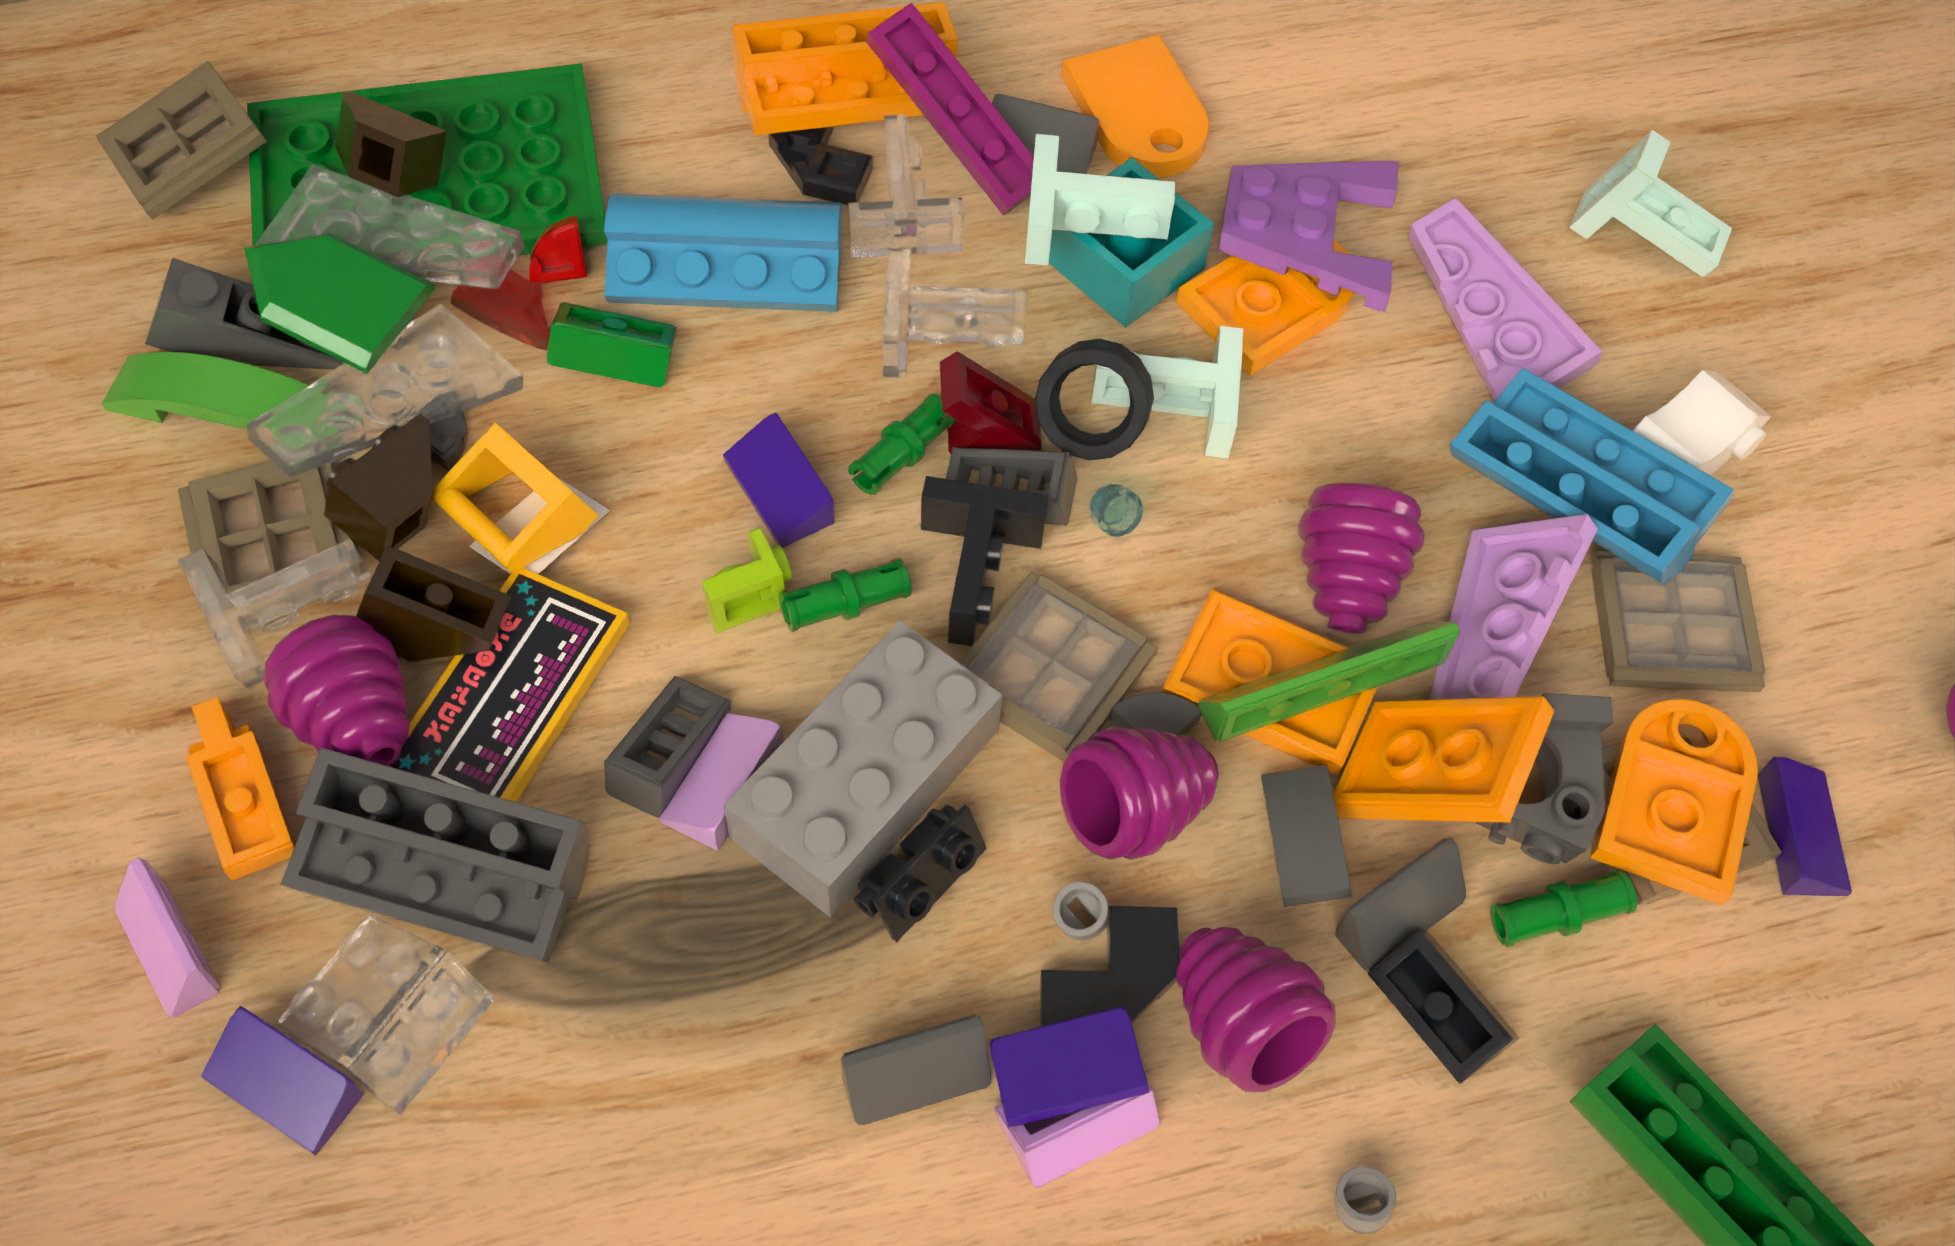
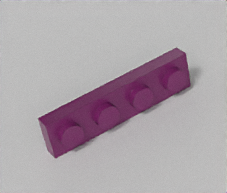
[865,2,1034,216]

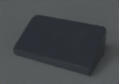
[1367,929,1519,1084]

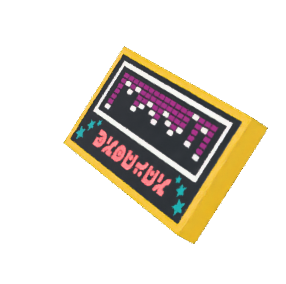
[389,568,630,802]

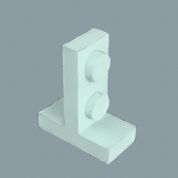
[1569,130,1732,278]
[1025,134,1175,266]
[1091,326,1244,459]

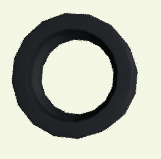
[1034,339,1154,461]

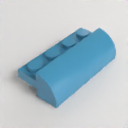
[604,193,843,312]
[1450,368,1734,584]

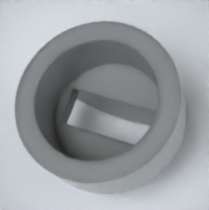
[1053,882,1110,941]
[1334,1167,1396,1234]

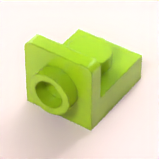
[702,527,792,634]

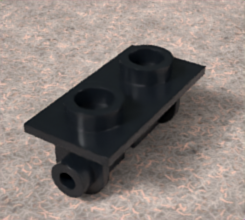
[854,804,987,942]

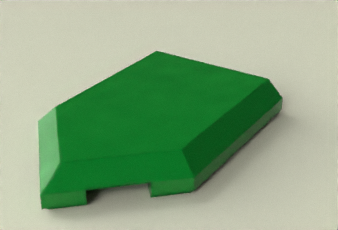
[244,233,435,374]

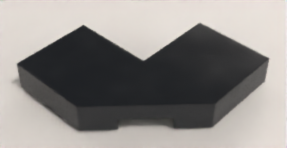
[768,126,873,207]
[1040,906,1180,1027]

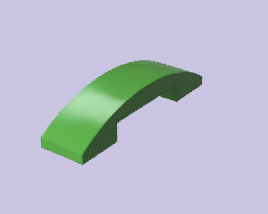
[102,352,356,461]

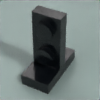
[921,476,1049,646]

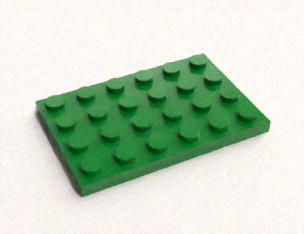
[247,63,608,270]

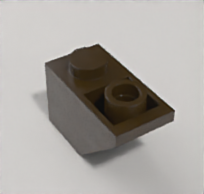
[336,91,447,197]
[324,413,433,562]

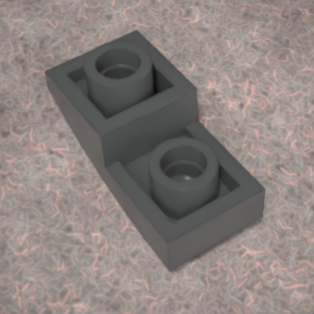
[1261,765,1352,907]

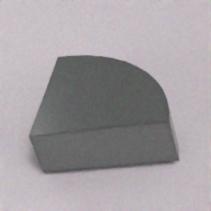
[419,390,468,471]
[1110,692,1202,736]

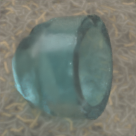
[1089,483,1143,537]

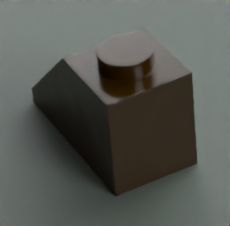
[356,545,511,662]

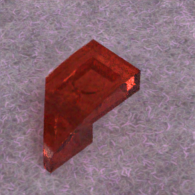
[450,252,551,351]

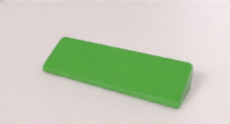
[1198,622,1461,742]

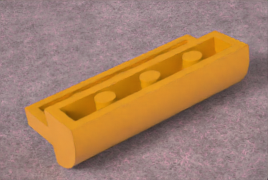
[732,2,958,136]

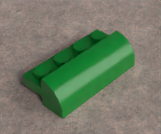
[1569,1023,1874,1246]

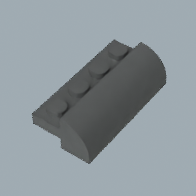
[280,747,589,963]

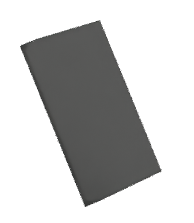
[992,94,1100,174]
[1335,837,1466,972]
[841,1015,991,1125]

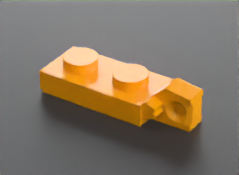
[186,697,295,881]

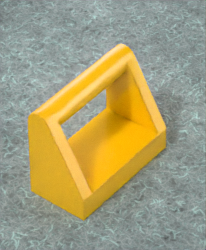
[432,423,599,572]

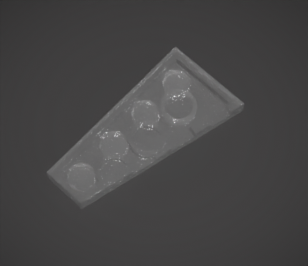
[255,165,524,289]
[246,304,523,478]

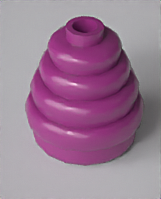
[1298,483,1425,634]
[264,615,410,766]
[1059,726,1219,860]
[1176,927,1336,1092]

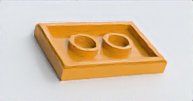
[1162,589,1377,776]
[1333,696,1554,823]

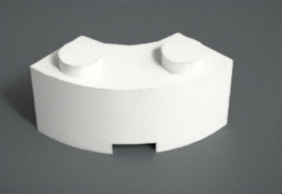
[1633,370,1772,476]

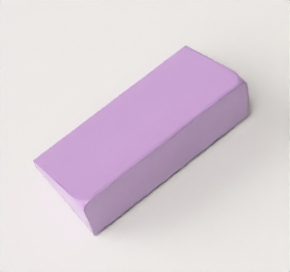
[659,713,784,851]
[115,857,220,1018]
[994,1084,1160,1187]

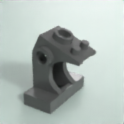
[1476,693,1613,864]

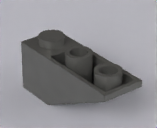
[145,258,343,370]

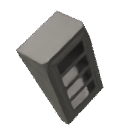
[946,447,1077,525]
[604,676,731,818]

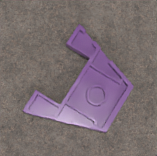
[1218,161,1399,312]

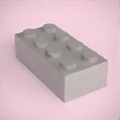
[723,621,1003,918]

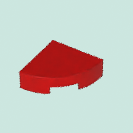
[529,216,587,285]

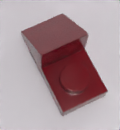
[940,351,1042,454]

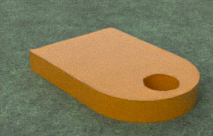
[1061,34,1209,177]
[1176,240,1354,376]
[1590,699,1758,905]

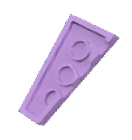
[1408,198,1603,400]
[1429,514,1598,700]

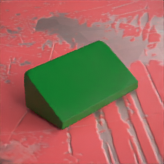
[546,302,677,387]

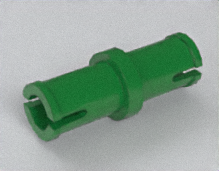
[848,393,956,495]
[779,558,912,632]
[1490,870,1637,947]

